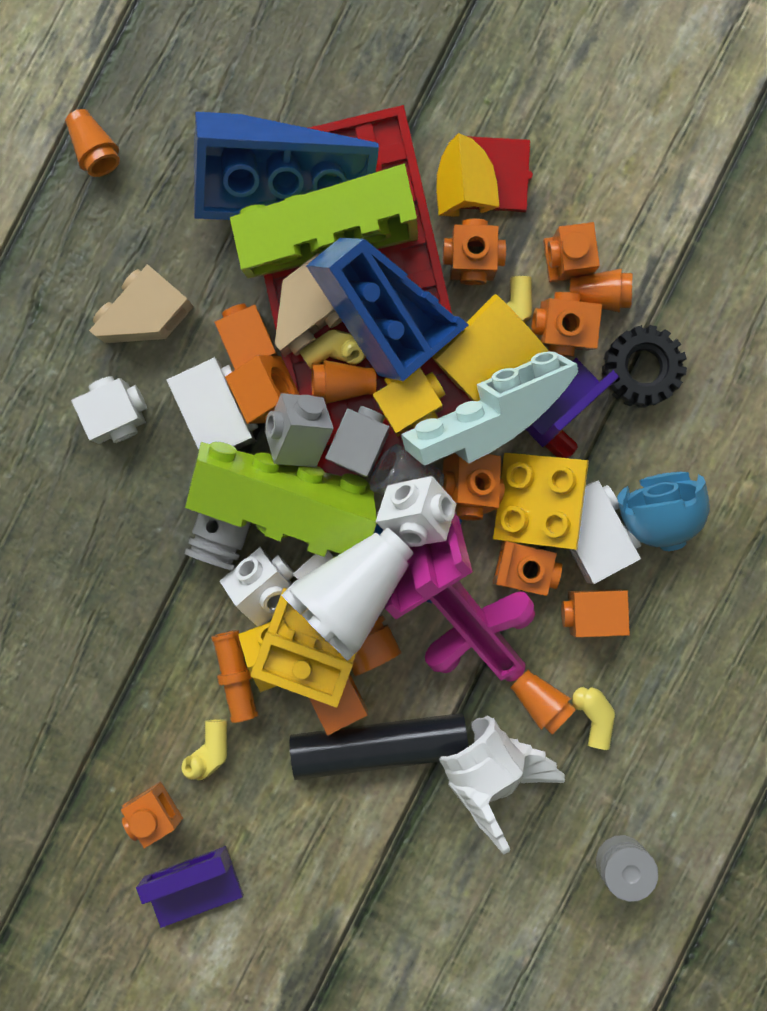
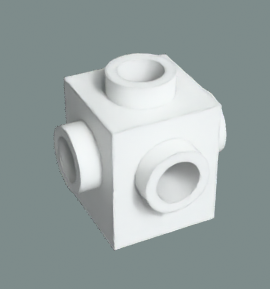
[376,476,456,547]
[220,547,294,627]

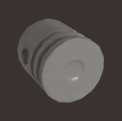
[184,513,251,571]
[596,835,658,902]

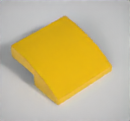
[432,294,549,401]
[250,587,357,708]

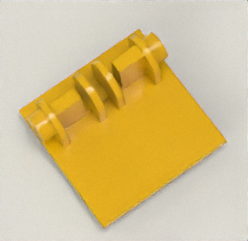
[493,453,589,550]

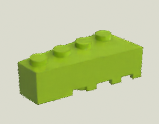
[230,164,418,279]
[185,442,377,557]

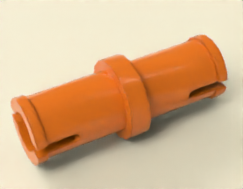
[211,630,259,723]

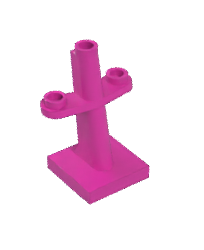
[385,513,535,682]

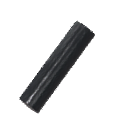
[289,713,469,780]

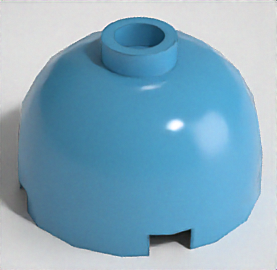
[617,472,710,551]

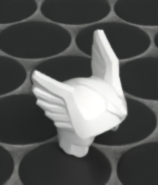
[439,716,565,855]

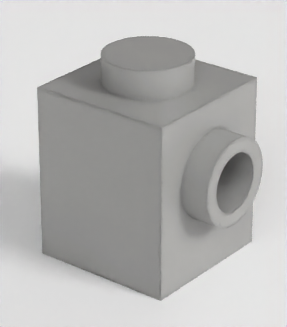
[265,393,334,467]
[325,406,390,479]

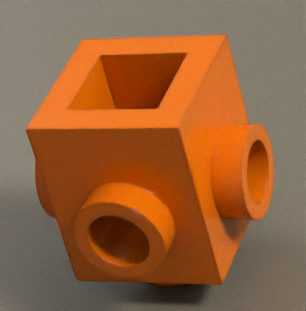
[443,218,506,285]
[531,292,602,357]
[438,453,505,521]

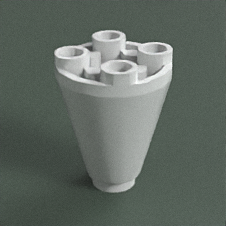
[281,528,414,661]

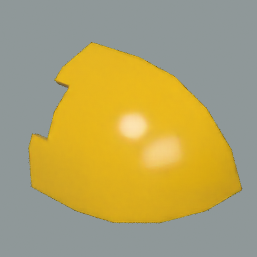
[436,133,499,217]

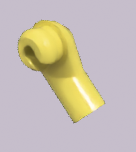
[506,276,532,323]
[300,330,365,369]
[572,687,615,750]
[181,719,227,780]

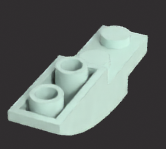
[401,351,578,466]

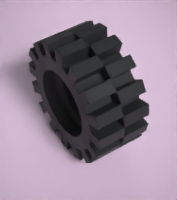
[602,325,687,408]

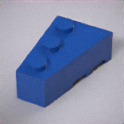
[306,238,469,381]

